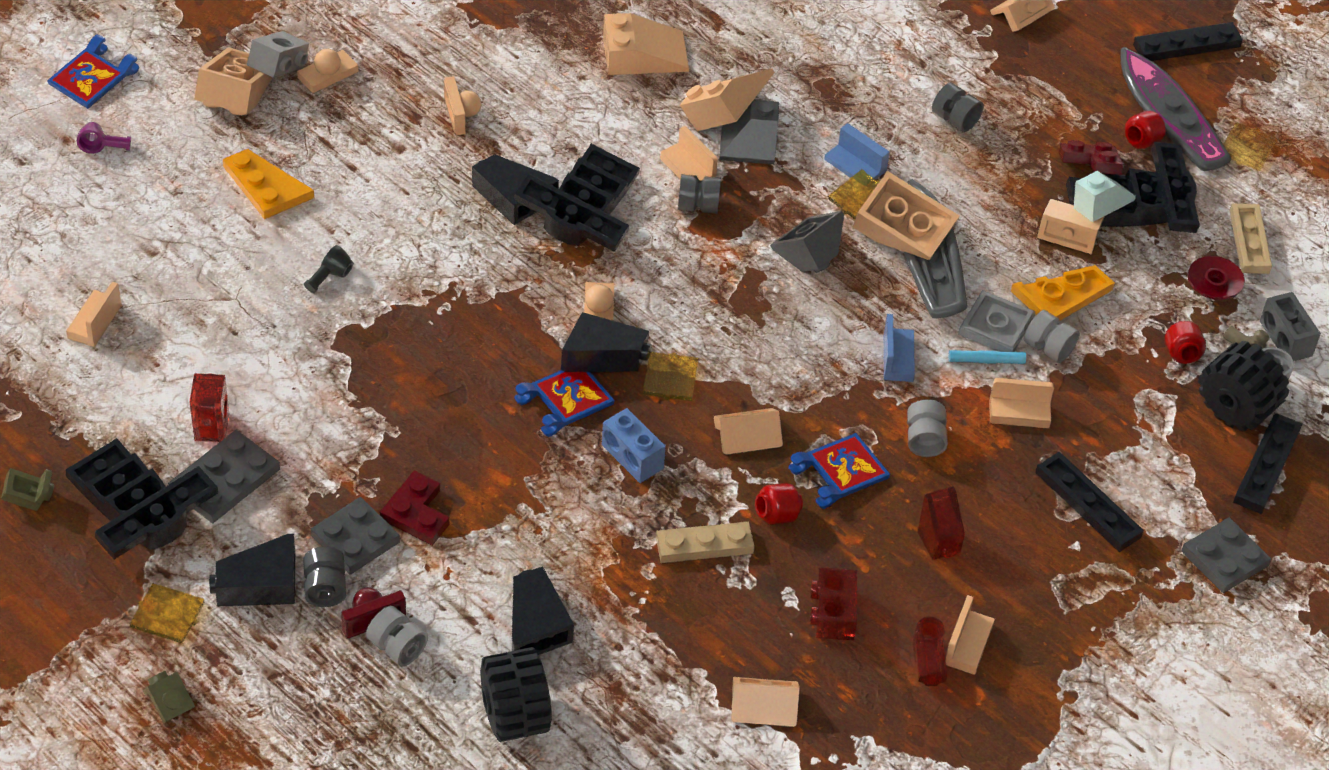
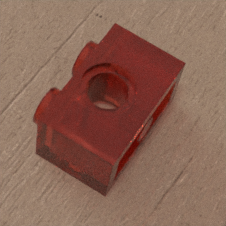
[189,373,230,442]

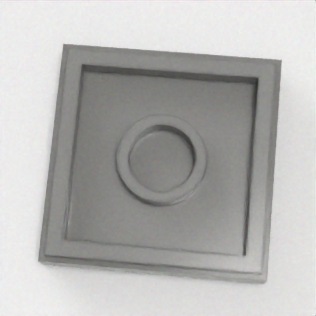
[958,290,1035,352]

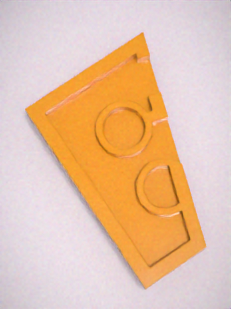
[223,149,315,219]
[1011,265,1115,321]

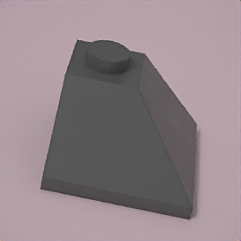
[719,100,779,165]
[770,211,844,273]

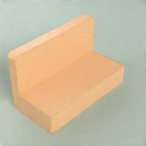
[990,0,1055,32]
[660,126,718,180]
[1037,199,1104,254]
[66,282,122,347]
[989,378,1054,428]
[714,408,783,454]
[944,595,995,675]
[731,677,799,727]

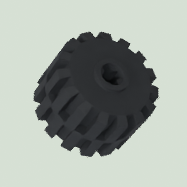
[1198,341,1289,431]
[480,647,552,742]

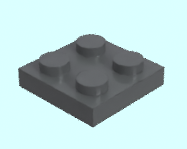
[311,497,400,575]
[1181,517,1271,593]

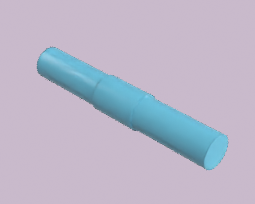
[948,350,1026,364]

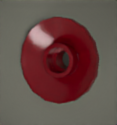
[1187,256,1245,300]

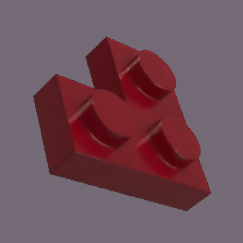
[1059,140,1123,175]
[380,470,450,546]

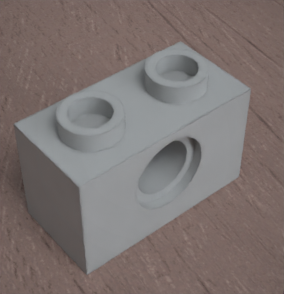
[247,31,310,78]

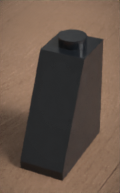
[472,154,559,225]
[561,312,652,372]
[209,534,296,606]
[512,566,574,655]

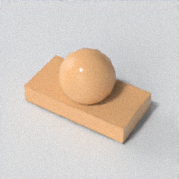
[297,48,359,93]
[444,76,482,135]
[584,282,614,321]

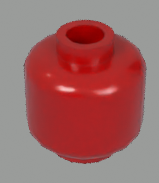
[1124,111,1166,149]
[1164,321,1206,364]
[755,483,803,525]

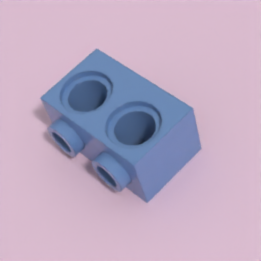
[602,408,665,483]

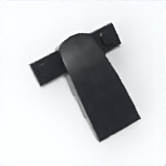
[1066,142,1200,233]
[514,143,640,252]
[65,438,218,560]

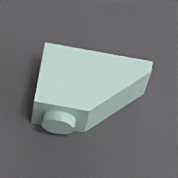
[1074,171,1135,222]

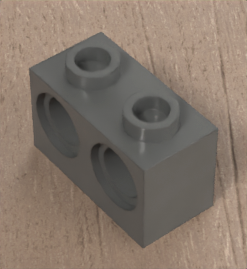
[1260,292,1321,361]

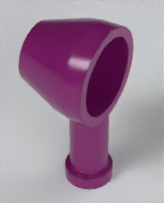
[76,122,131,154]

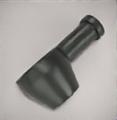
[304,245,354,293]

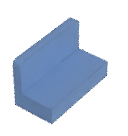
[824,123,890,187]
[883,314,915,382]

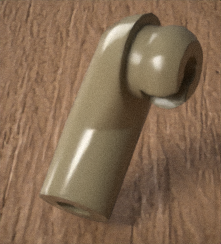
[1223,326,1270,349]

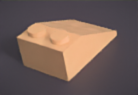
[603,13,689,75]
[194,47,272,115]
[680,68,775,131]
[853,171,960,260]

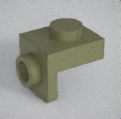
[1,468,54,511]
[143,671,195,723]

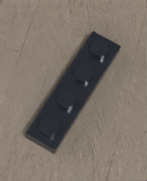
[1133,22,1243,61]
[1233,412,1303,514]
[1035,451,1144,552]

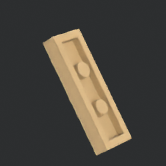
[1229,203,1272,274]
[656,522,754,563]

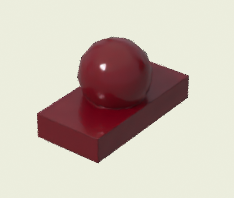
[341,587,406,639]

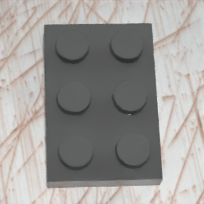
[168,429,280,524]

